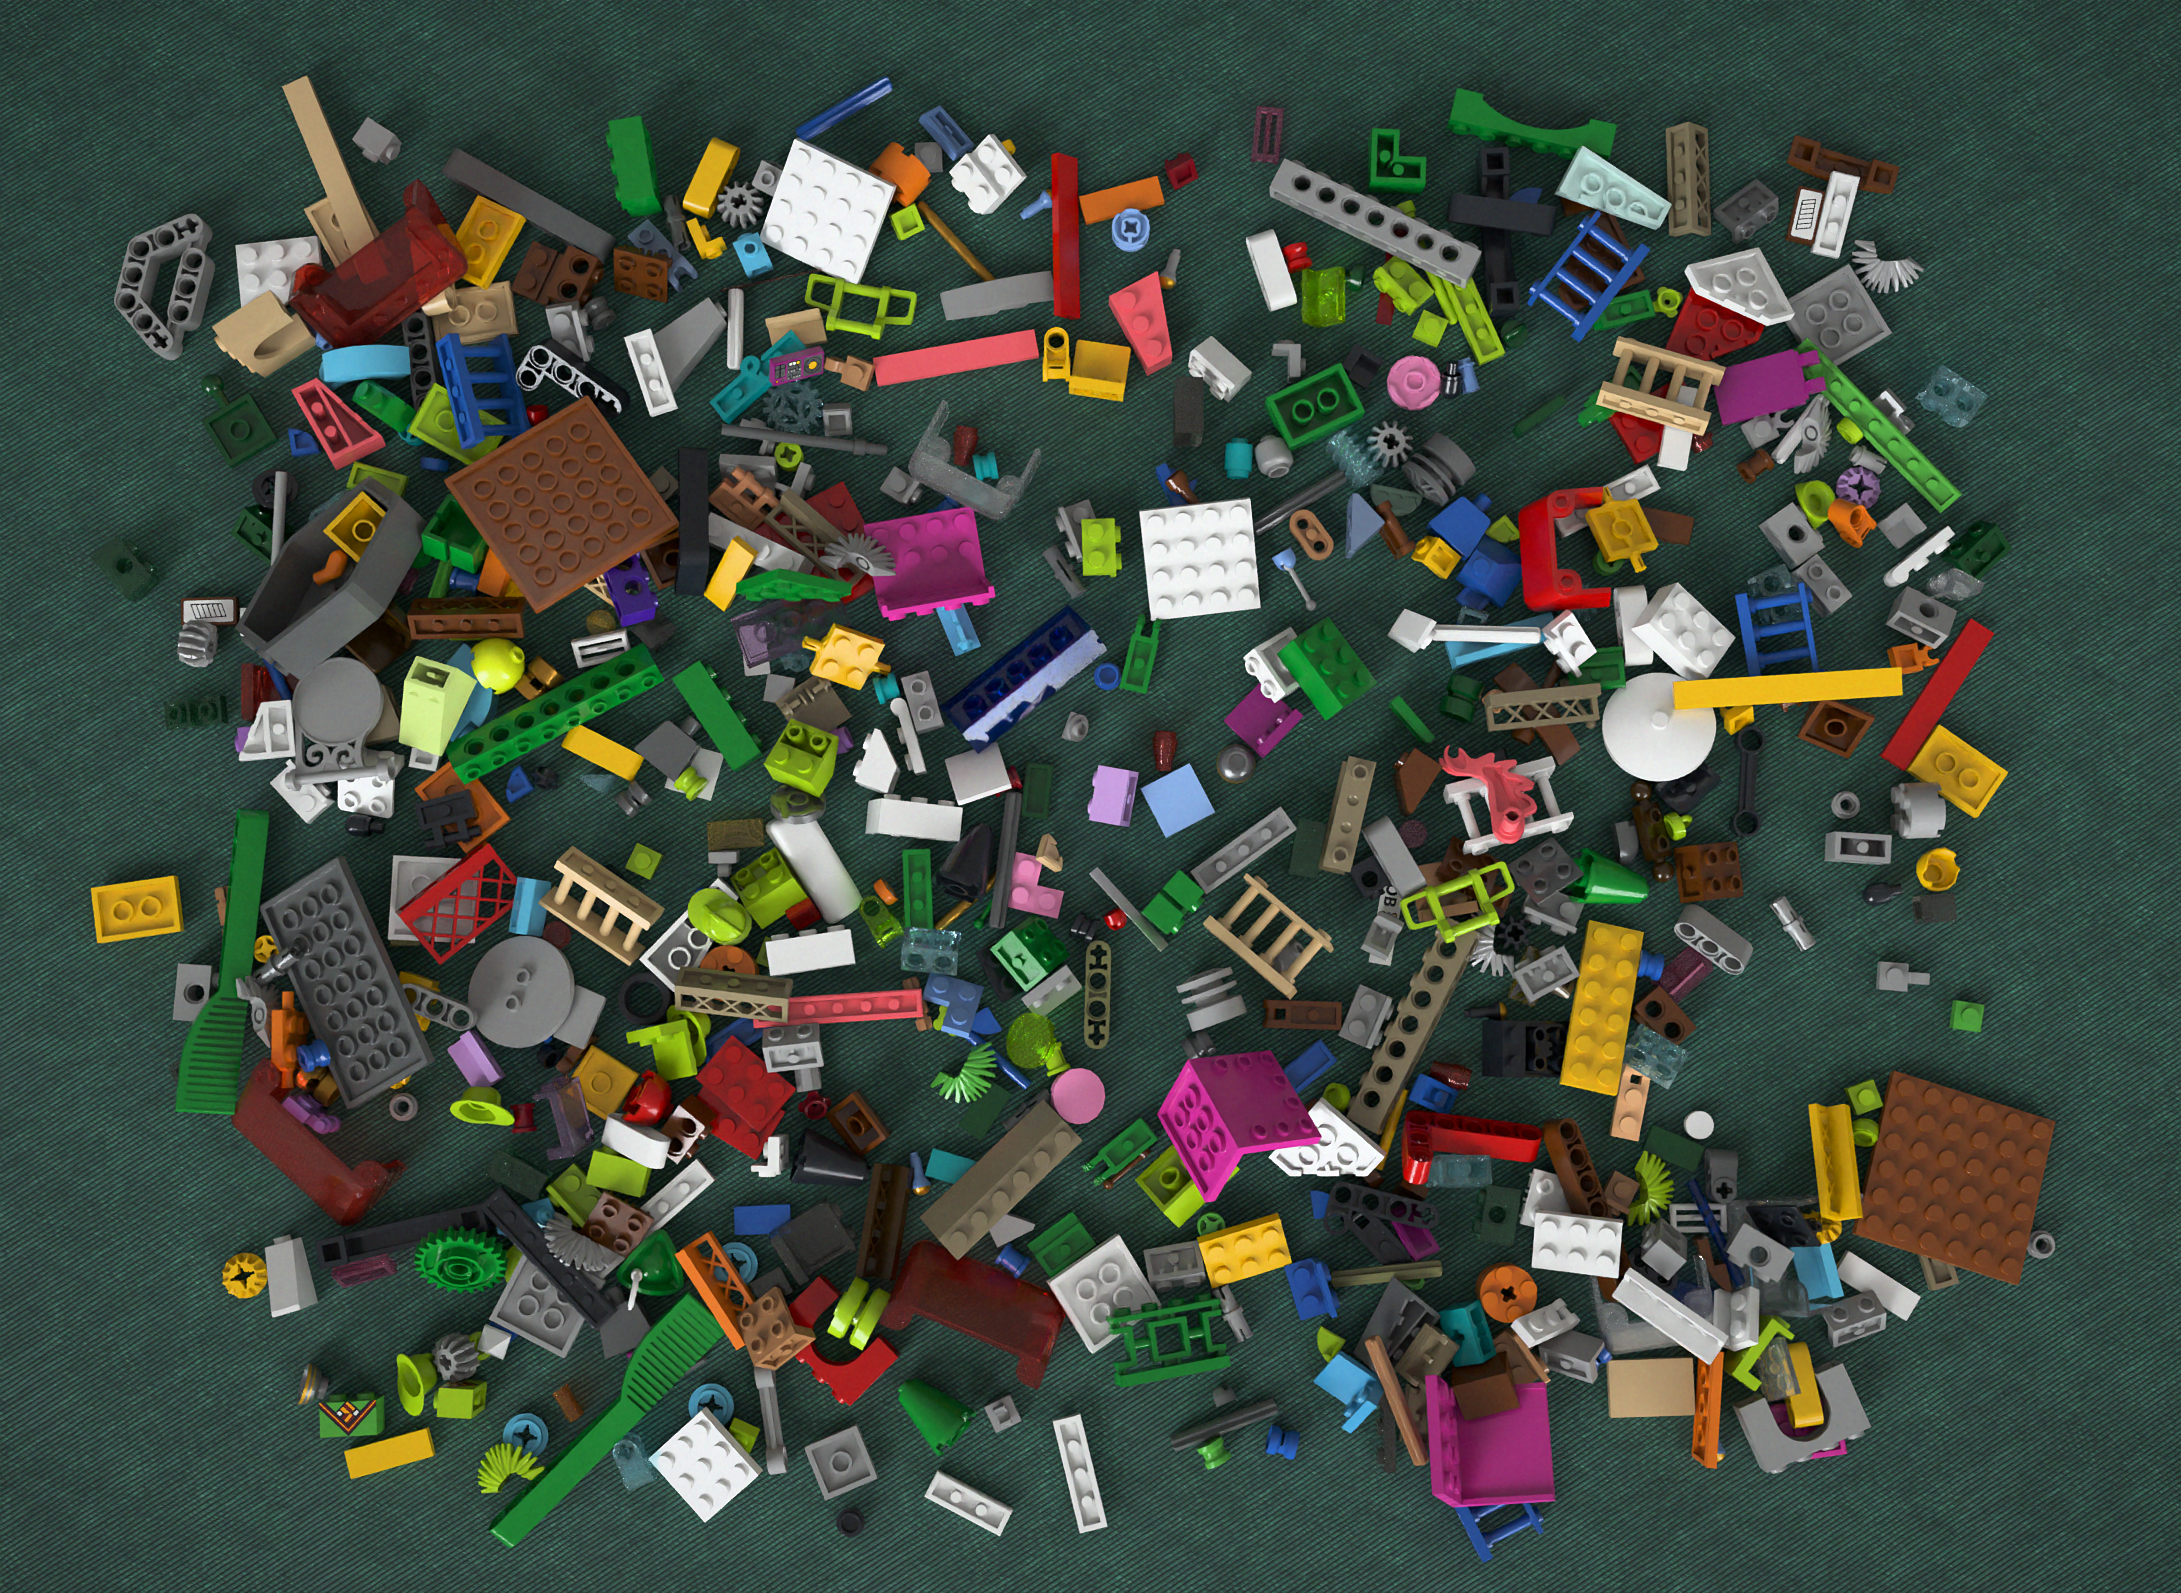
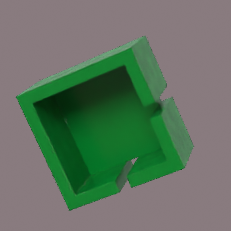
[421,494,489,574]
[1141,869,1205,935]

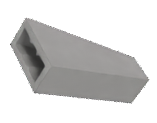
[627,297,728,394]

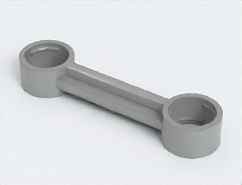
[754,1366,788,1475]

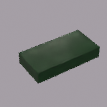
[1512,395,1567,439]
[1020,762,1054,820]
[958,1079,1012,1141]
[1641,1124,1705,1173]

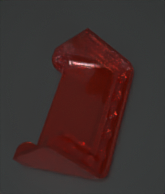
[288,178,469,349]
[231,1057,408,1226]
[878,1240,1066,1390]

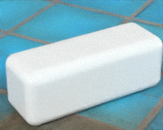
[766,818,863,924]

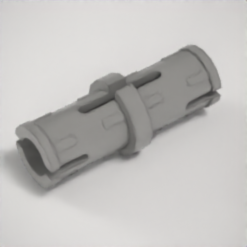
[1769,895,1816,951]
[1212,1284,1253,1343]

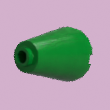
[1567,848,1649,904]
[898,1378,977,1456]

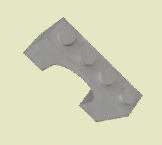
[1732,1359,1871,1474]

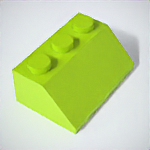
[1135,1144,1240,1228]

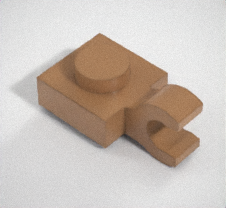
[823,355,876,391]

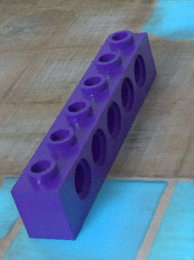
[602,552,659,627]

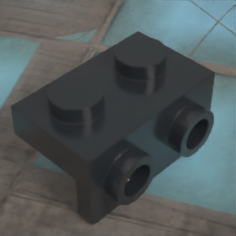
[1655,762,1721,817]

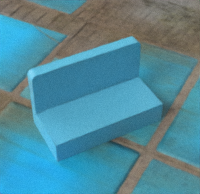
[508,877,551,936]
[1789,1243,1844,1301]

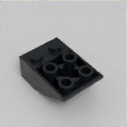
[1482,1020,1570,1077]

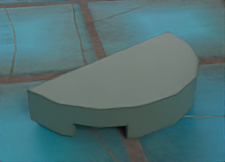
[1369,483,1423,517]

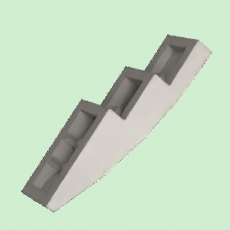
[940,271,1054,321]

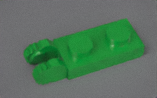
[1119,614,1162,694]
[1082,1117,1159,1186]

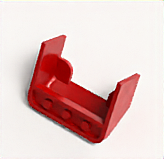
[1518,486,1611,612]

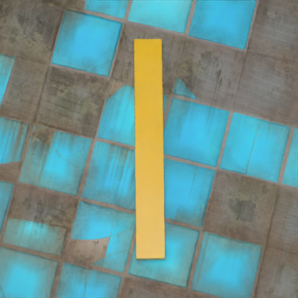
[1672,667,1903,710]

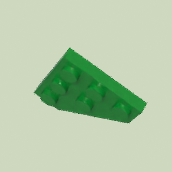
[736,568,852,602]

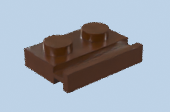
[511,241,564,307]

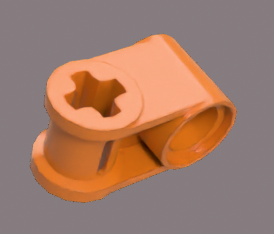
[1828,498,1877,548]

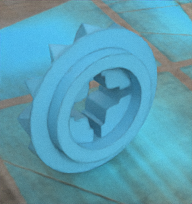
[714,1242,758,1285]
[689,1383,734,1425]
[503,1413,549,1458]

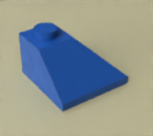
[1455,534,1522,609]

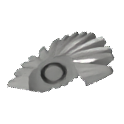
[1852,240,1924,293]
[1794,399,1832,474]
[820,533,896,576]
[1468,908,1515,976]
[236,976,282,1048]
[545,1212,610,1271]

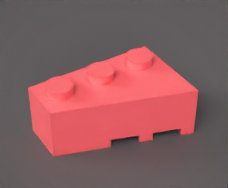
[1109,271,1172,376]
[291,378,386,471]

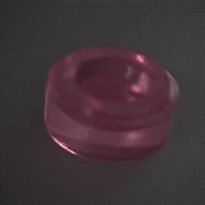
[1398,820,1427,848]

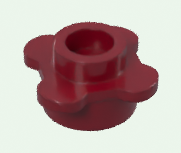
[798,1090,831,1119]

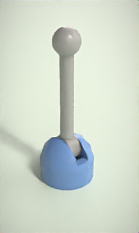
[1272,547,1317,611]

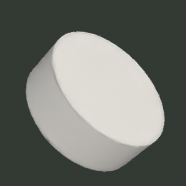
[1683,1111,1714,1139]

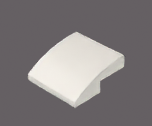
[945,742,1012,806]

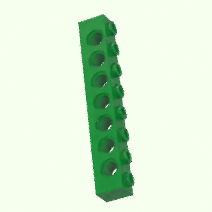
[445,643,665,785]

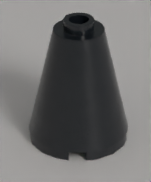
[931,823,995,903]
[790,1128,871,1186]

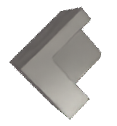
[1877,503,1927,549]

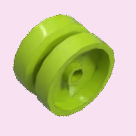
[827,1276,891,1351]

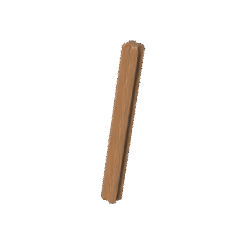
[1365,1335,1429,1466]

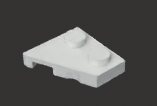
[239,700,295,761]

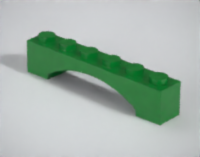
[1446,88,1617,161]

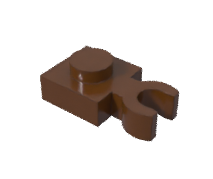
[555,1032,600,1074]

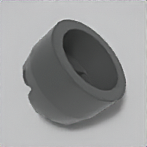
[1212,1383,1237,1407]

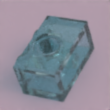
[1426,1155,1492,1188]

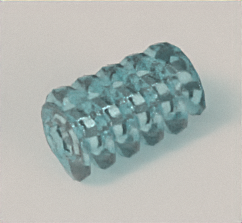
[1326,427,1384,488]

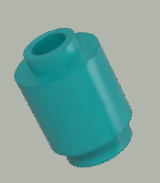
[1224,438,1253,479]

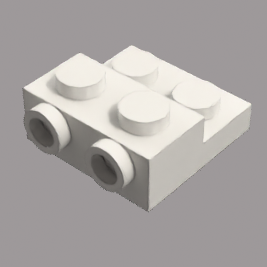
[949,134,1027,215]
[1243,627,1300,703]

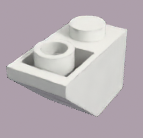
[1387,609,1437,653]

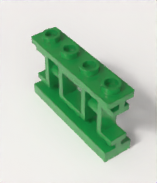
[1106,1292,1231,1387]

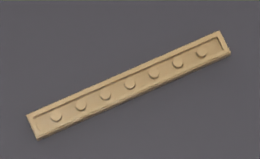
[282,76,391,285]

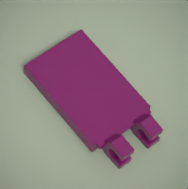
[1713,349,1827,426]

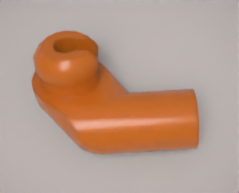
[313,549,348,586]

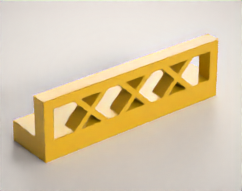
[1808,1103,1863,1221]

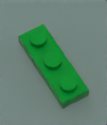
[902,849,934,934]

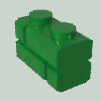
[352,379,416,433]

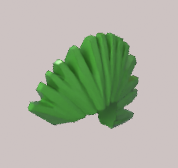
[931,1041,997,1103]

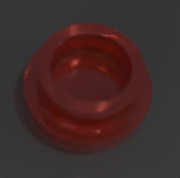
[1690,431,1714,454]
[543,921,571,949]

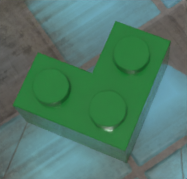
[1367,128,1426,194]

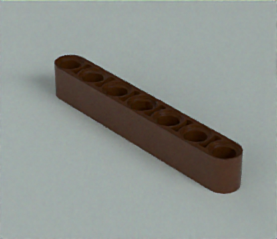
[1542,1118,1632,1302]

